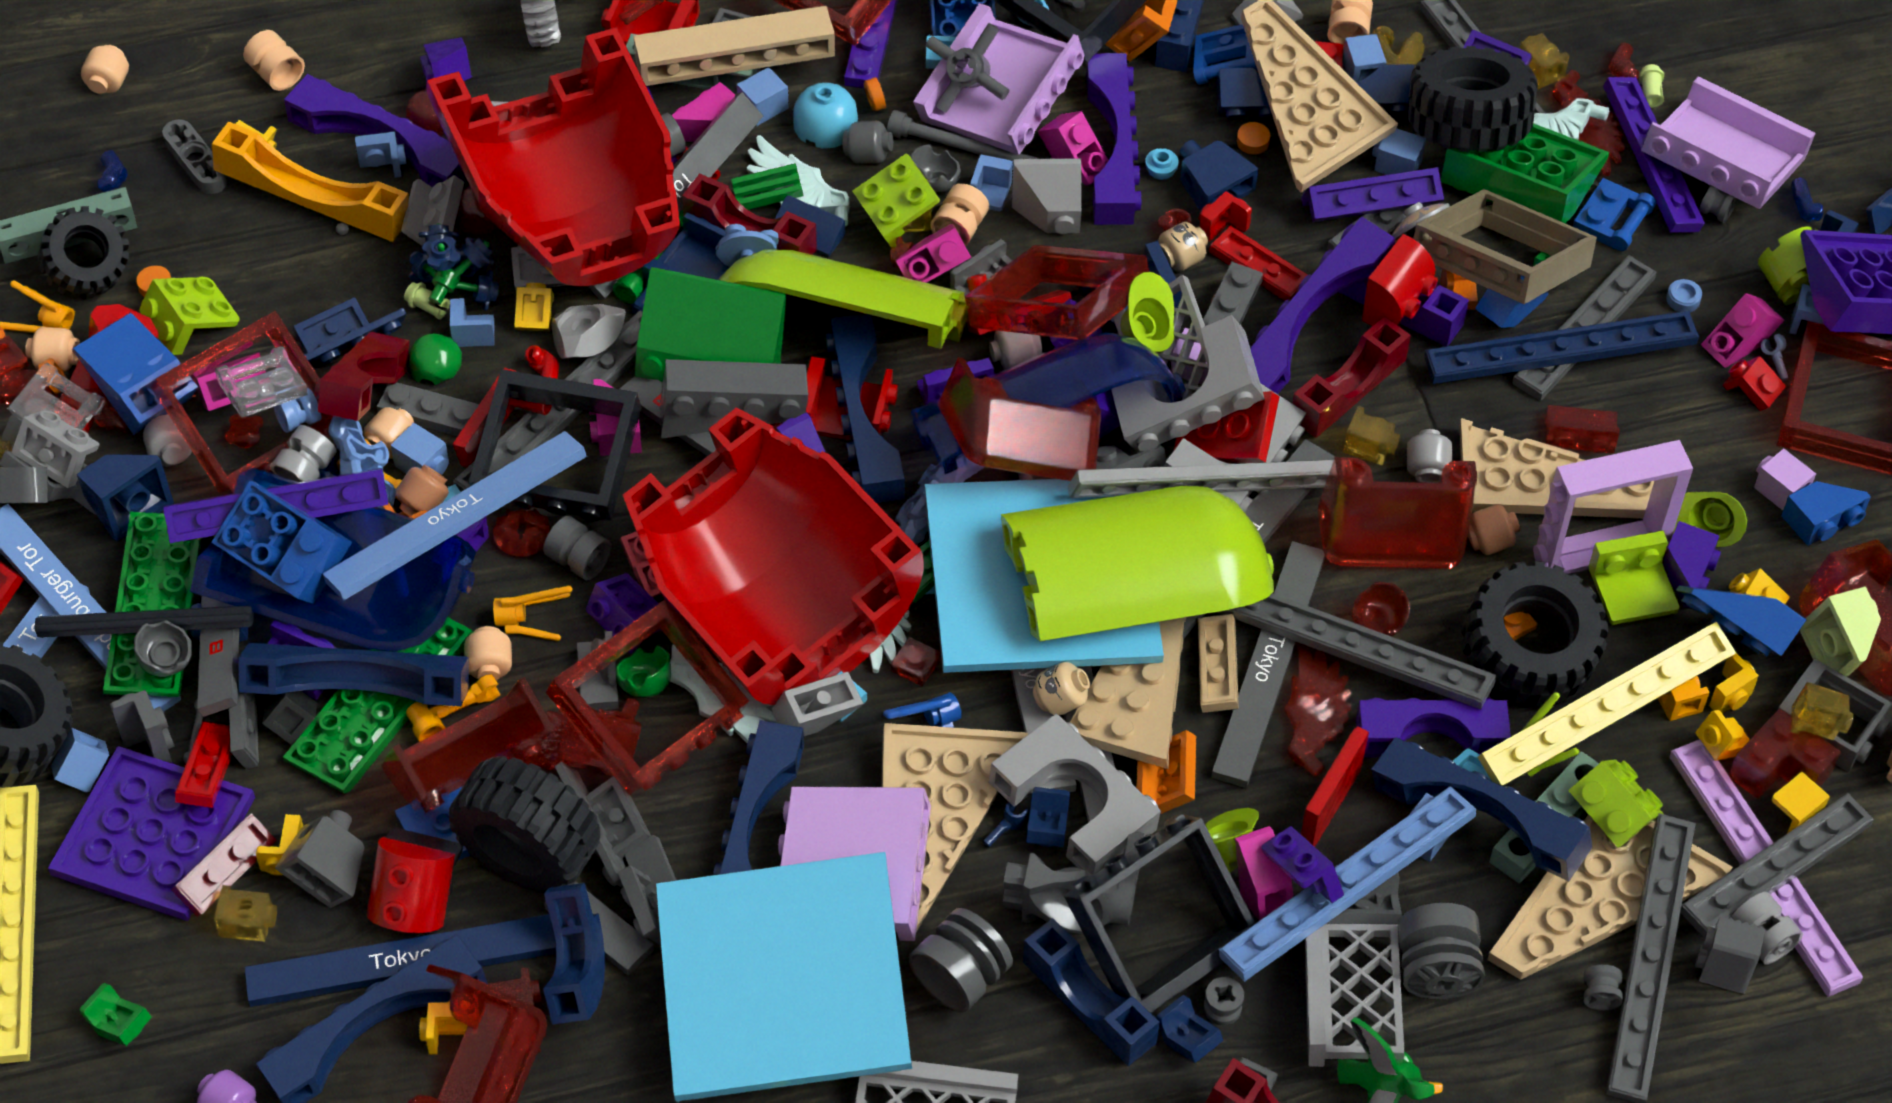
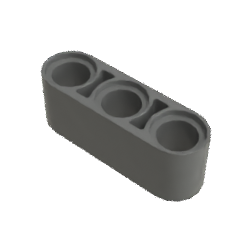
[0,467,48,504]

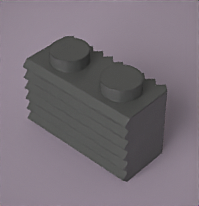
[1695,915,1765,994]

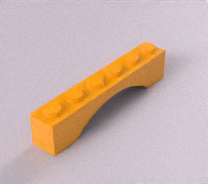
[212,121,409,242]

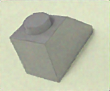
[772,672,863,736]

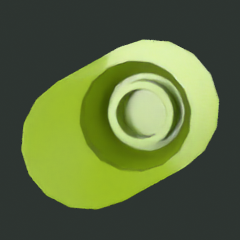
[1120,272,1174,352]
[1671,491,1747,547]
[1205,808,1259,873]

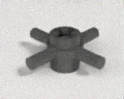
[926,23,1009,113]

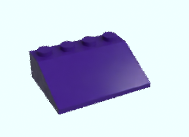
[1800,230,1892,334]

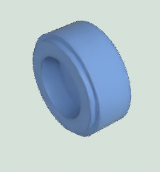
[1666,279,1702,313]

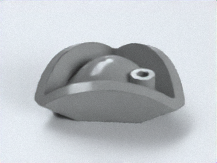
[551,304,626,359]

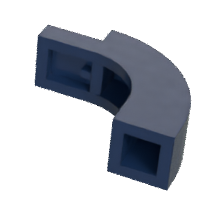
[543,883,605,1024]

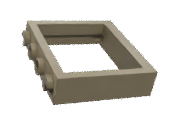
[1414,189,1597,304]

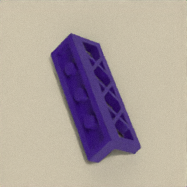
[1301,167,1444,222]

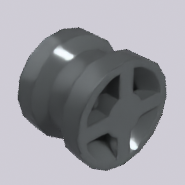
[1699,186,1738,223]
[1583,965,1623,1010]
[1204,977,1244,1025]

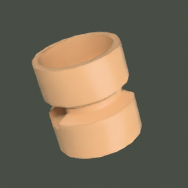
[1327,0,1373,49]
[243,30,305,91]
[931,184,989,246]

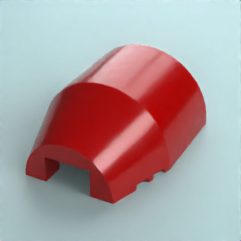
[427,27,680,286]
[623,407,924,705]

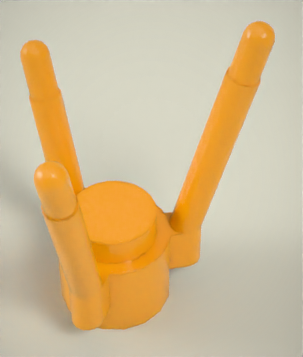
[0,281,75,333]
[493,586,572,641]

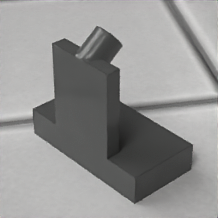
[577,631,619,712]

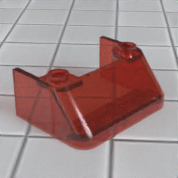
[938,357,1101,481]
[381,677,554,814]
[408,964,547,1103]

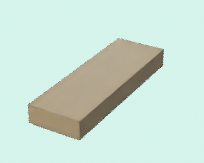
[1198,614,1239,713]

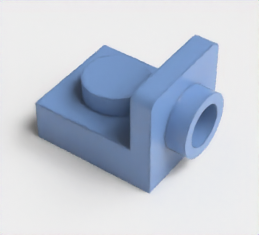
[355,132,406,178]

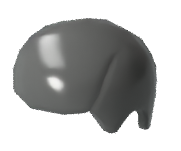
[910,145,961,193]
[134,620,192,677]

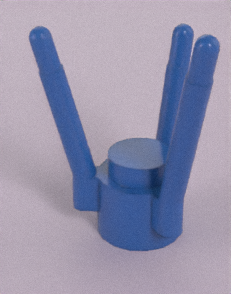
[883,692,962,728]

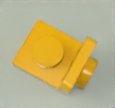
[514,282,554,331]
[1695,710,1754,761]

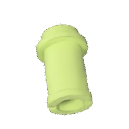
[1638,64,1664,108]
[404,282,450,319]

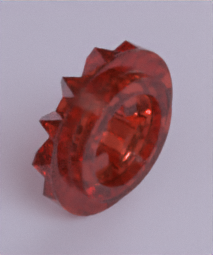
[493,508,551,557]

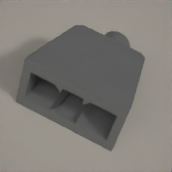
[275,810,364,908]

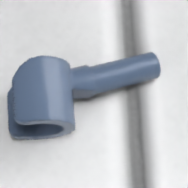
[1761,334,1789,381]

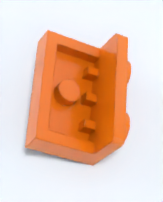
[1136,730,1196,814]

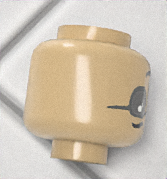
[1158,222,1208,272]
[1033,662,1090,715]

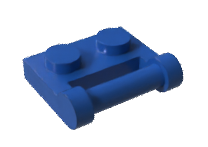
[1193,24,1258,85]
[1573,178,1657,251]

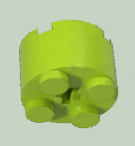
[1758,227,1817,305]

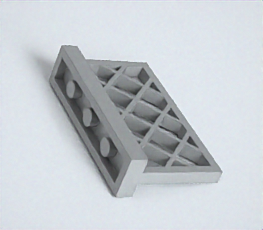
[1112,275,1209,403]
[1304,924,1404,1067]
[856,1061,1018,1103]

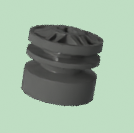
[1398,903,1485,999]
[909,908,1013,1013]

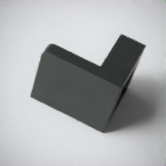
[262,691,317,745]

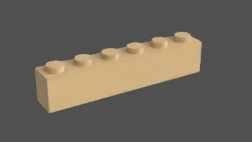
[633,6,835,86]

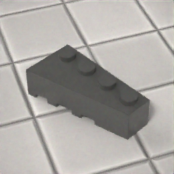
[660,359,808,438]

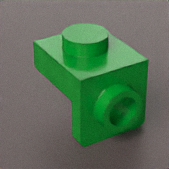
[80,983,152,1046]

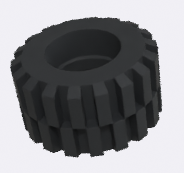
[38,206,129,299]

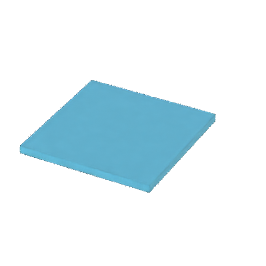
[924,478,1164,673]
[656,852,912,1102]

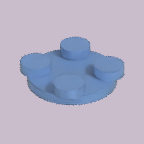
[716,224,779,267]

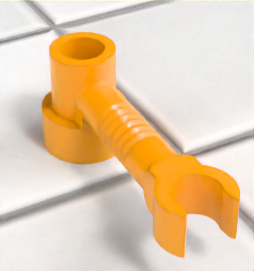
[406,674,501,745]

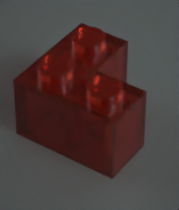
[1729,708,1841,799]

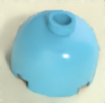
[793,82,858,148]

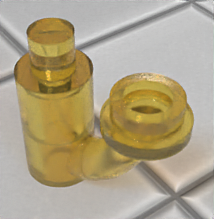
[1371,26,1425,65]

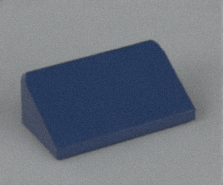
[775,195,845,258]

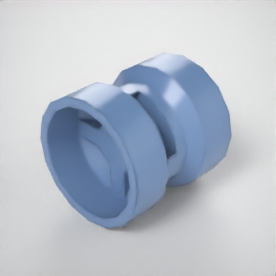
[273,388,321,433]

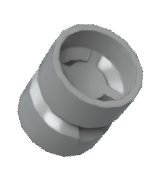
[270,425,337,483]
[1732,892,1803,964]

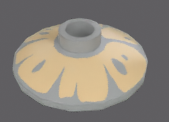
[1392,202,1450,240]

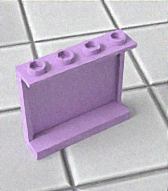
[913,3,1085,155]
[1641,77,1816,209]
[778,787,931,941]

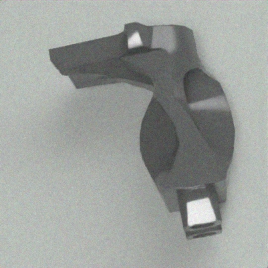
[1002,832,1144,934]

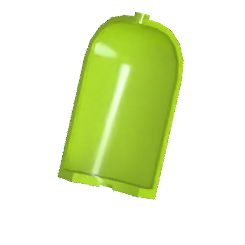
[718,249,969,349]
[1001,486,1274,641]

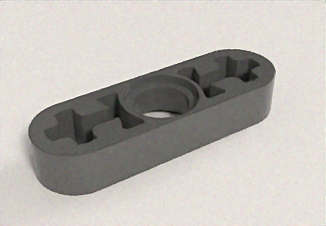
[162,119,228,194]

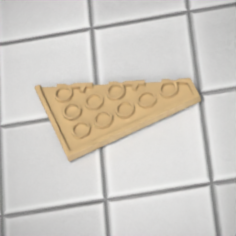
[1241,0,1398,192]
[881,723,1028,932]
[1488,814,1732,980]

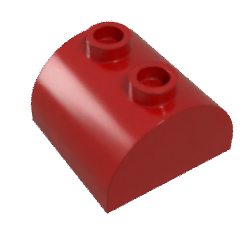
[1362,234,1438,326]
[367,837,455,933]

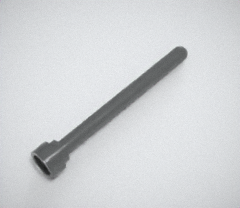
[887,110,1038,165]

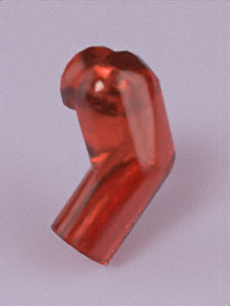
[1609,43,1639,79]

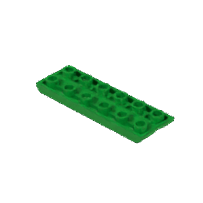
[103,512,202,697]
[283,599,473,793]

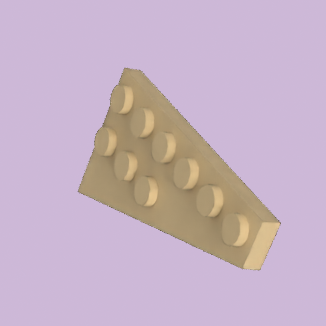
[1459,418,1654,518]
[1070,617,1186,769]

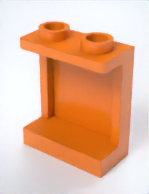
[1105,0,1178,62]

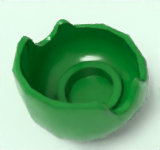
[407,333,462,385]
[616,646,671,698]

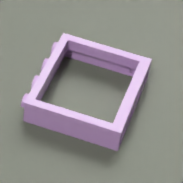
[1533,440,1693,574]

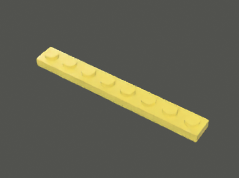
[1478,622,1736,786]
[0,785,39,1064]

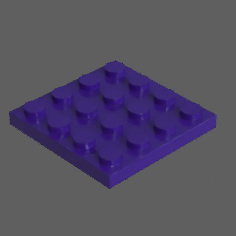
[48,746,255,921]

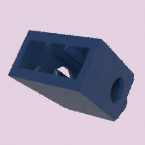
[1180,140,1258,211]

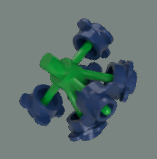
[409,223,499,311]

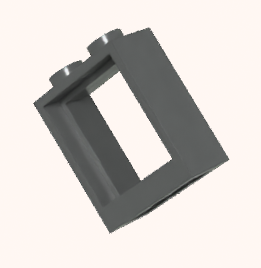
[1771,658,1892,773]

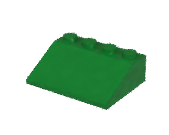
[1441,123,1609,223]
[635,267,786,382]

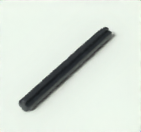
[34,605,254,638]

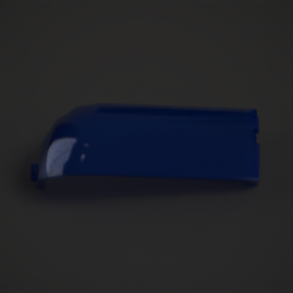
[911,332,1186,475]
[190,468,476,652]

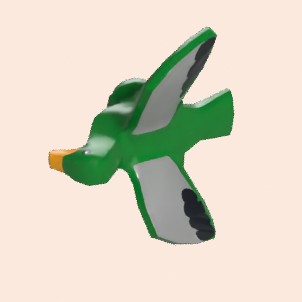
[1337,1017,1443,1103]

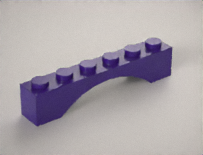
[1086,53,1141,225]
[284,74,467,188]
[1250,216,1395,394]

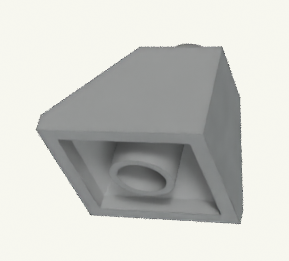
[1012,159,1081,234]

